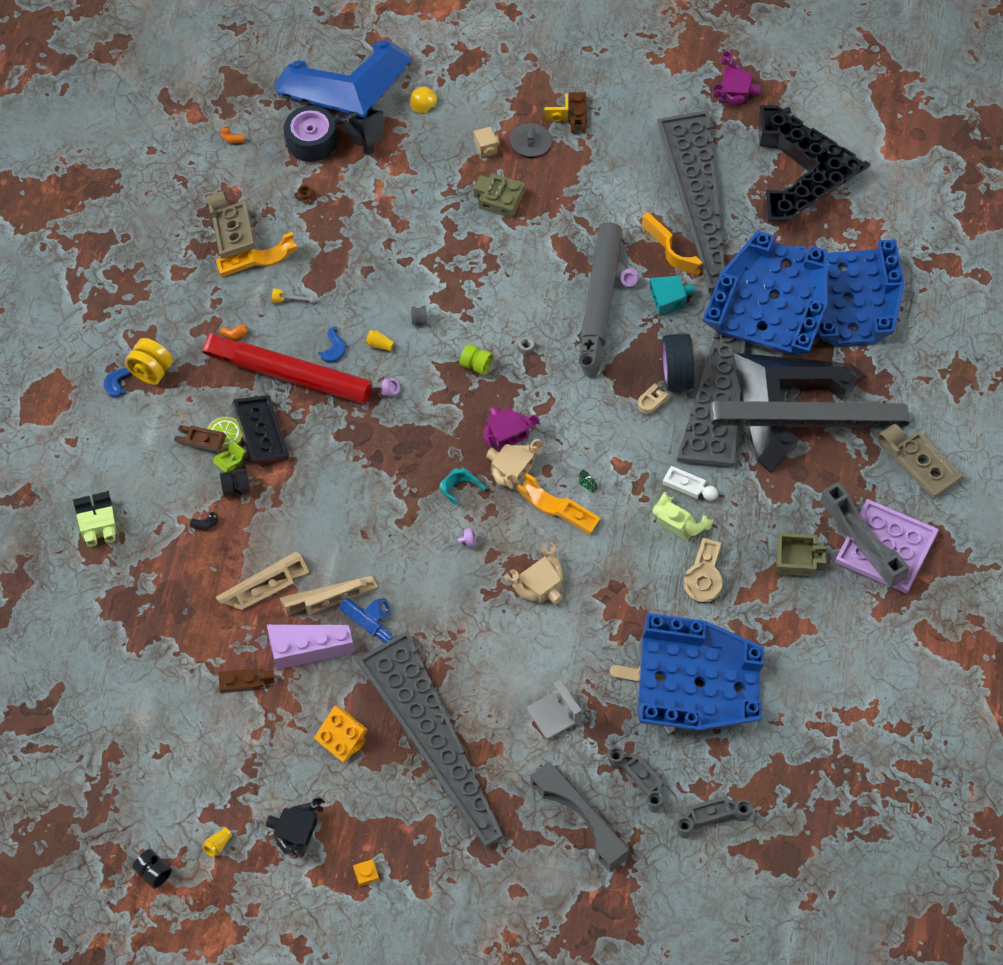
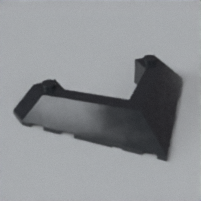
[758,105,871,222]
[732,352,866,473]

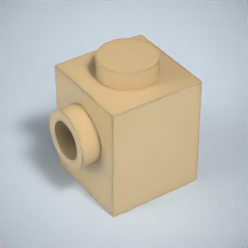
[474,126,500,158]

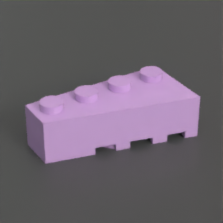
[267,625,354,670]

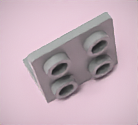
[527,680,582,740]

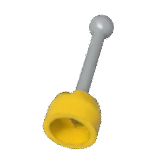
[272,288,316,304]

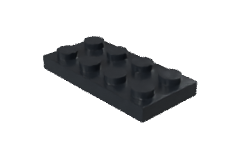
[232,395,289,465]

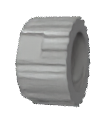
[518,337,534,355]

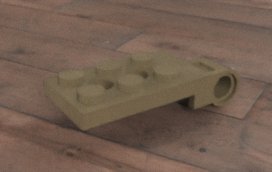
[206,191,256,259]
[878,424,963,499]

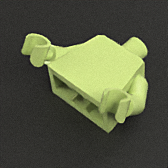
[653,492,714,541]

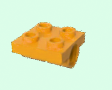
[314,705,368,762]

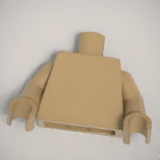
[486,439,544,490]
[504,543,563,605]

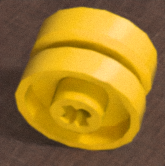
[124,338,173,385]

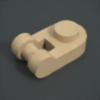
[638,383,670,414]

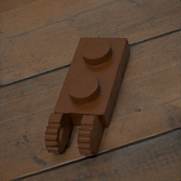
[569,92,587,133]
[174,425,227,452]

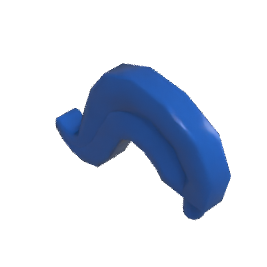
[318,326,346,363]
[104,368,132,397]

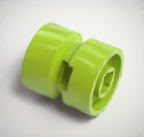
[459,343,494,375]

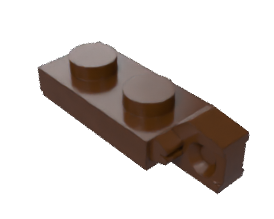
[219,668,275,693]

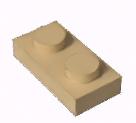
[694,538,722,567]

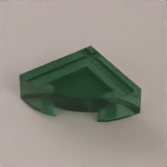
[579,469,598,493]

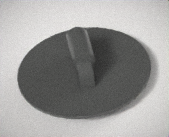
[510,123,552,157]

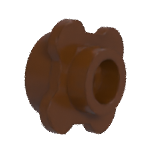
[294,185,316,204]

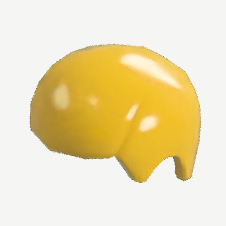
[410,87,437,114]

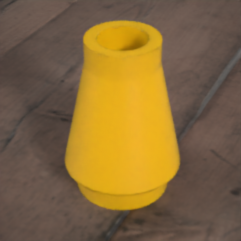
[365,330,394,351]
[202,827,232,857]

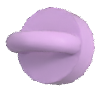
[620,268,639,287]
[381,377,400,397]
[457,528,477,548]

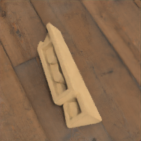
[216,552,309,610]
[280,576,378,616]

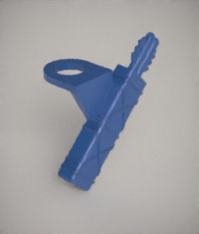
[339,598,393,643]

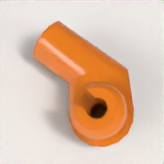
[220,126,244,144]
[220,324,248,340]

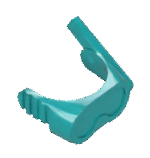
[439,467,487,505]

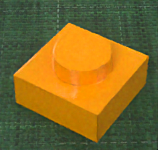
[353,859,379,887]

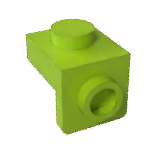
[213,441,246,472]

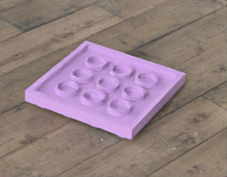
[835,499,939,594]

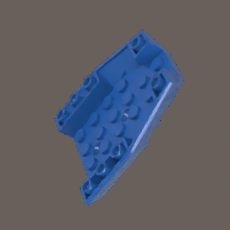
[702,230,827,355]
[789,239,904,348]
[637,613,764,731]

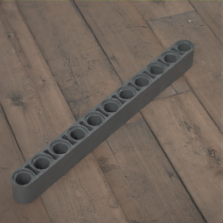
[709,401,910,428]

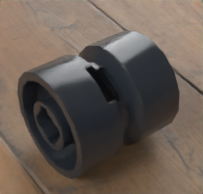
[220,469,250,497]
[132,849,172,889]

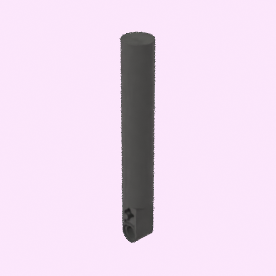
[579,222,622,377]

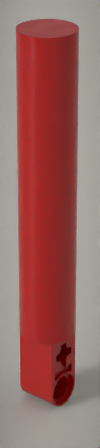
[201,334,373,405]

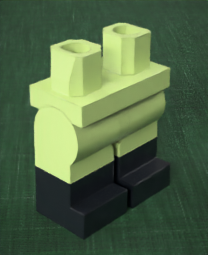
[72,491,117,547]

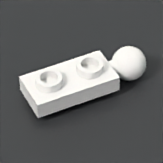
[663,466,718,501]

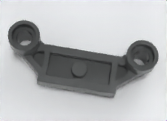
[608,747,664,813]
[676,795,752,838]

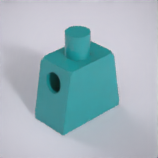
[649,276,695,317]

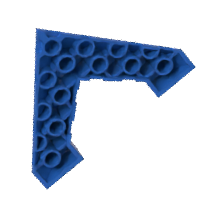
[274,40,412,118]

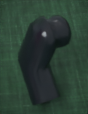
[190,512,218,530]

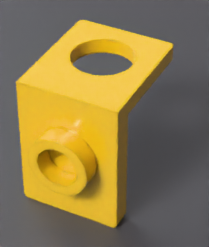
[544,94,568,122]

